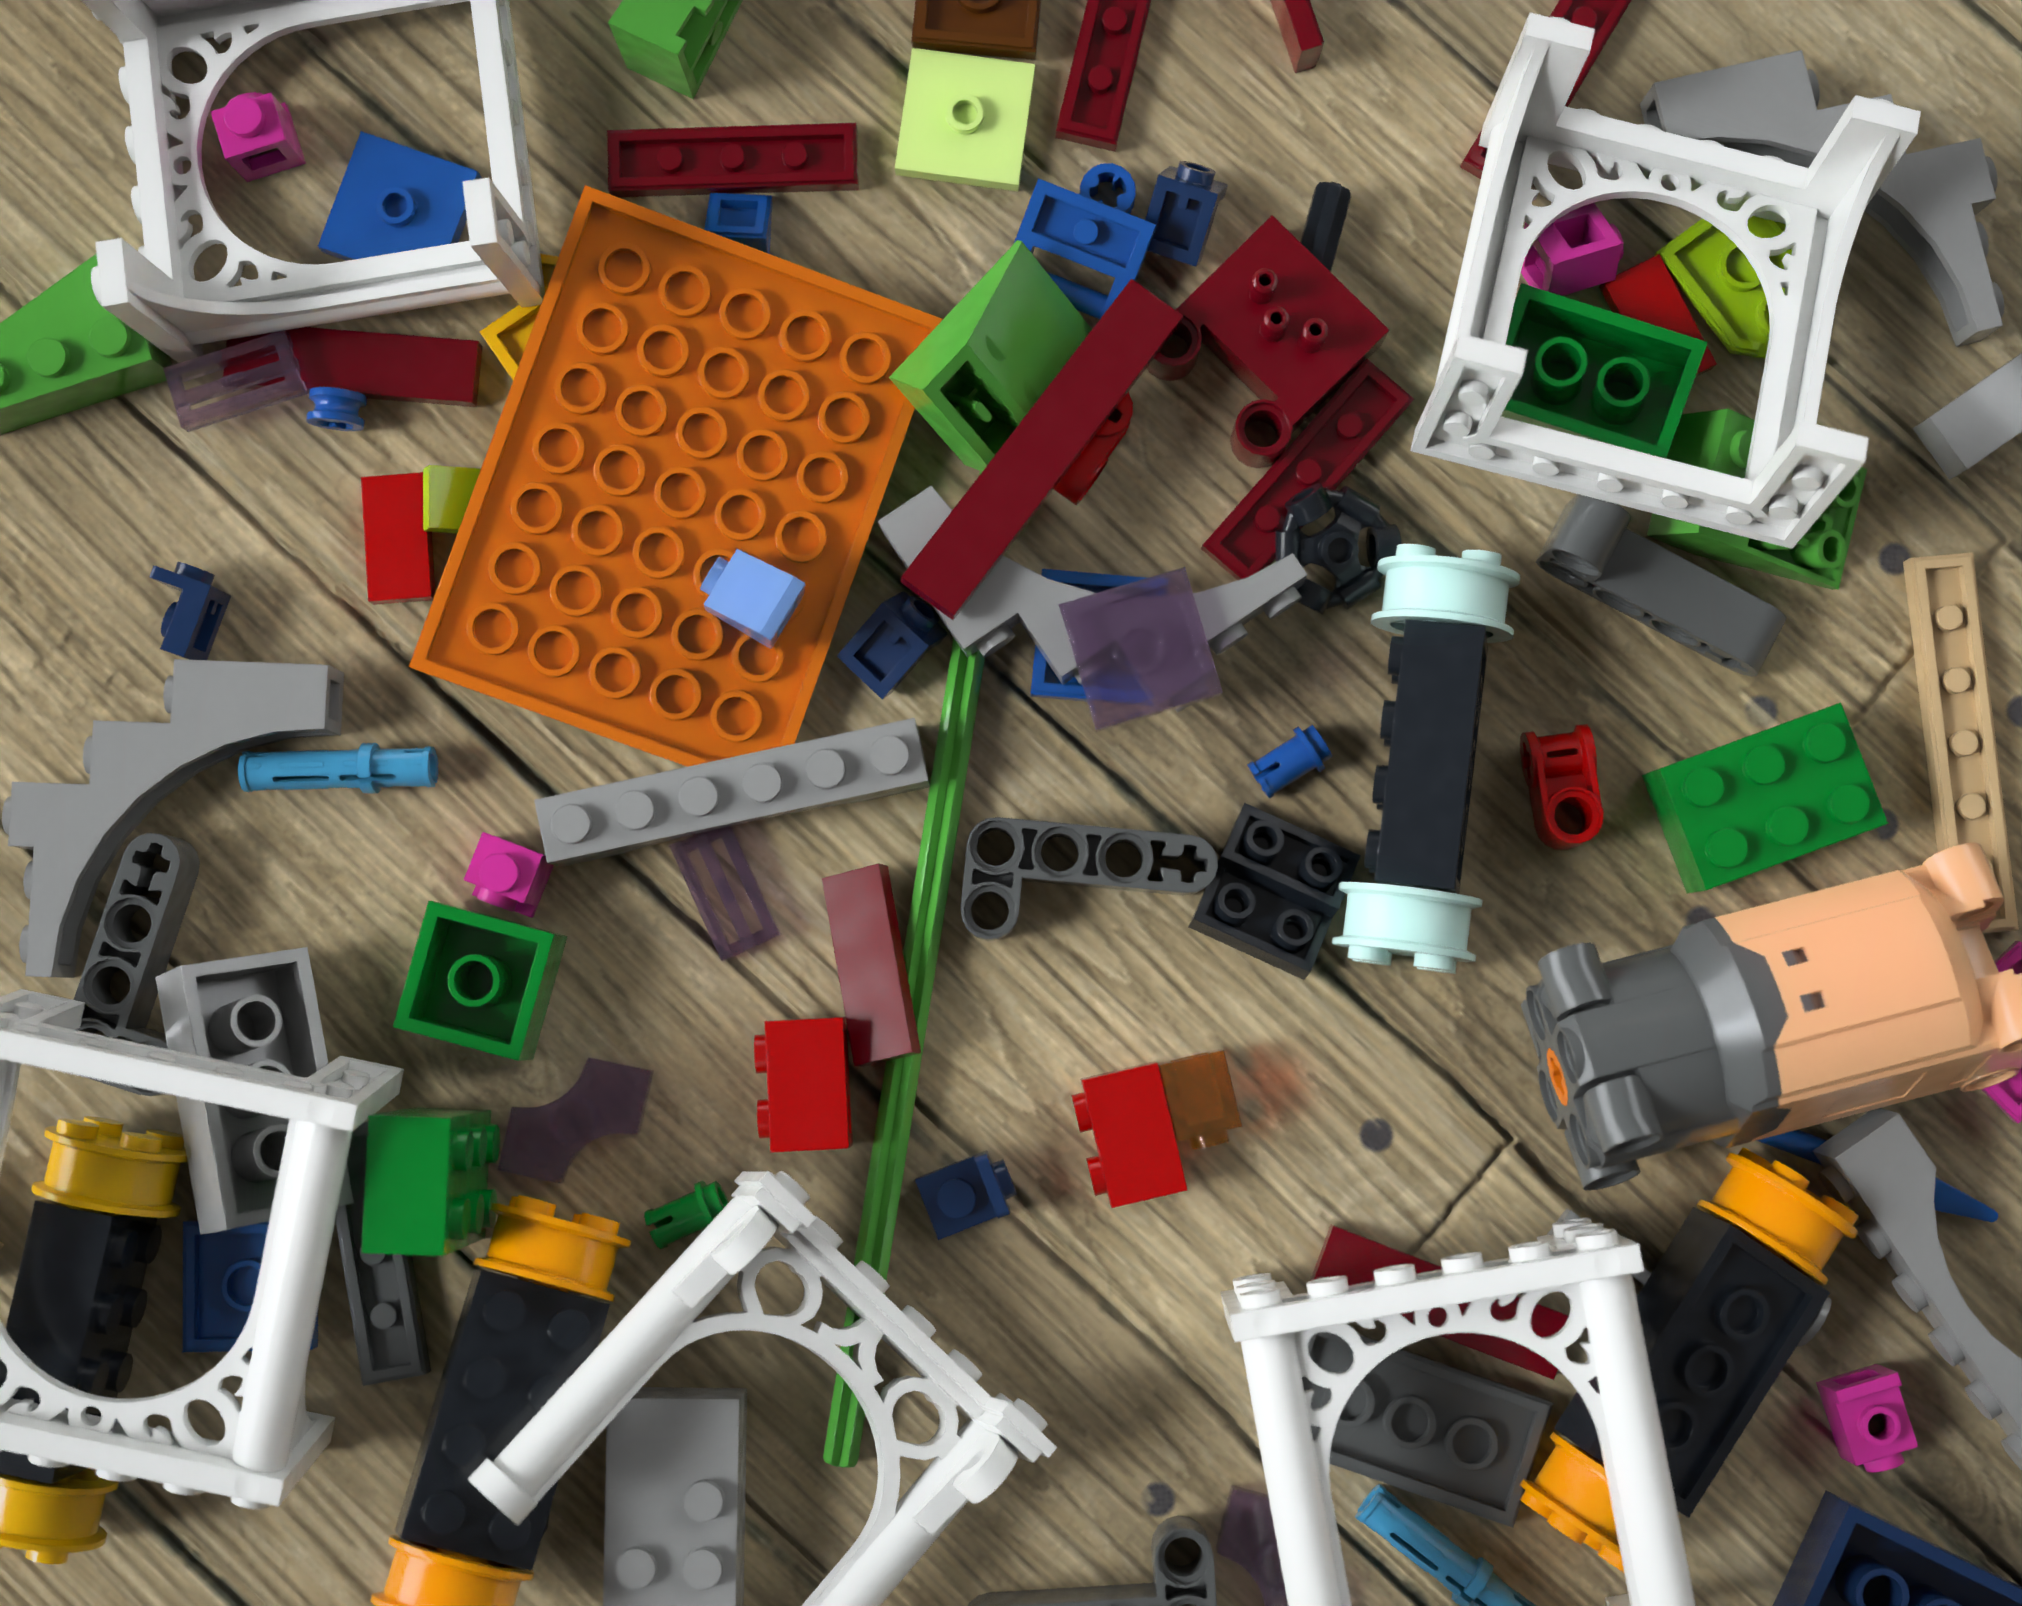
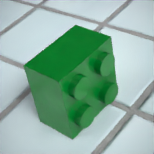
[393,901,568,1061]

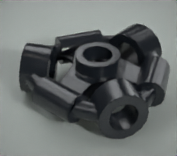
[1275,483,1401,615]

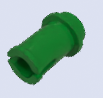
[644,1180,729,1249]

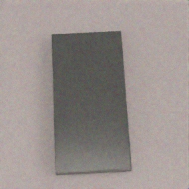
[1302,1332,1554,1528]

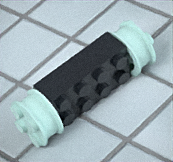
[1332,544,1520,974]

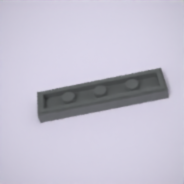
[335,1122,431,1386]

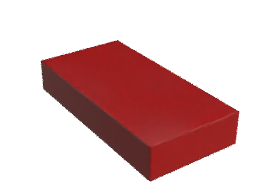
[1599,254,1717,377]
[361,472,436,605]

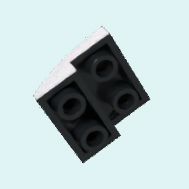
[1188,803,1361,980]

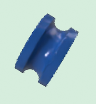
[1079,163,1136,214]
[306,387,367,431]

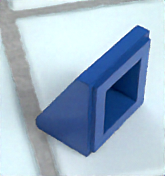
[704,193,772,254]

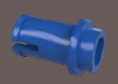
[1247,725,1333,799]

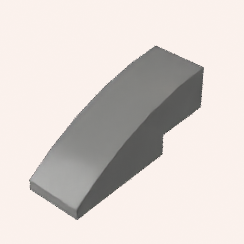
[1912,353,2022,480]

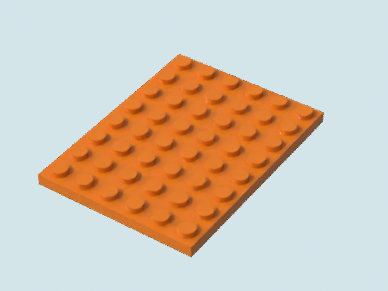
[409,185,943,767]

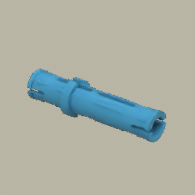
[238,743,438,794]
[1355,1484,1537,1606]

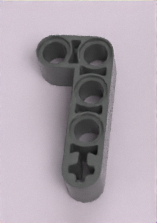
[1536,494,1787,677]
[961,817,1218,941]
[74,833,200,1096]
[967,1515,1217,1606]

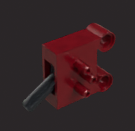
[1147,182,1389,469]

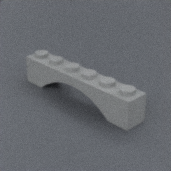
[534,718,930,867]
[1813,1108,2022,1470]

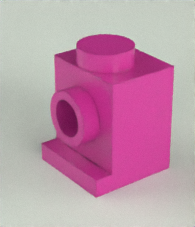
[210,92,306,182]
[1521,203,1624,296]
[464,832,554,918]
[1816,1364,1918,1472]

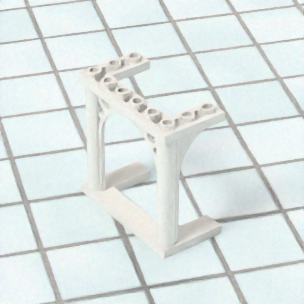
[81,0,545,363]
[1410,13,1921,549]
[0,989,404,1509]
[1221,1218,1696,1606]

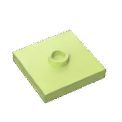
[895,48,1035,192]

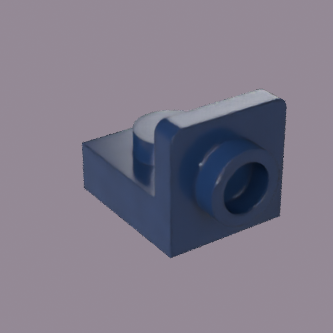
[1145,161,1228,267]
[149,561,231,660]
[837,591,948,699]
[915,1150,1017,1240]

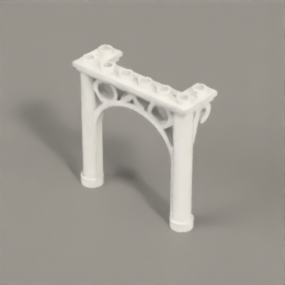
[468,1171,1057,1606]

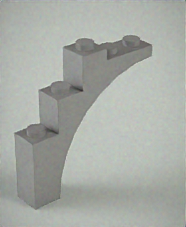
[1640,50,2004,347]
[878,485,1308,713]
[2,659,344,978]

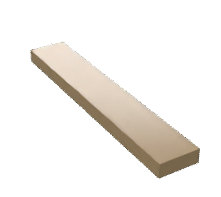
[1903,552,2019,933]

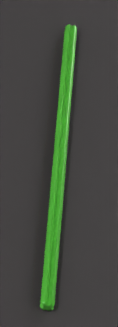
[823,471,985,1468]

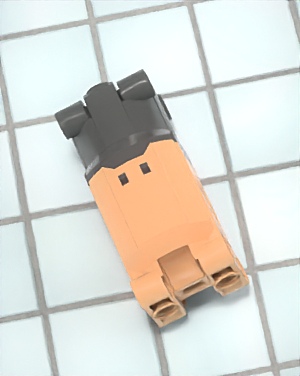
[1520,843,2022,1191]

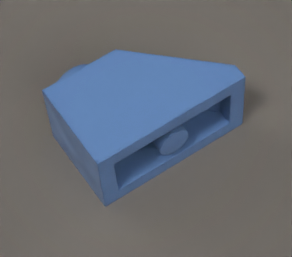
[700,549,806,649]

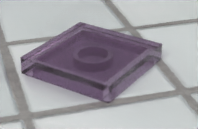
[1059,567,1223,732]

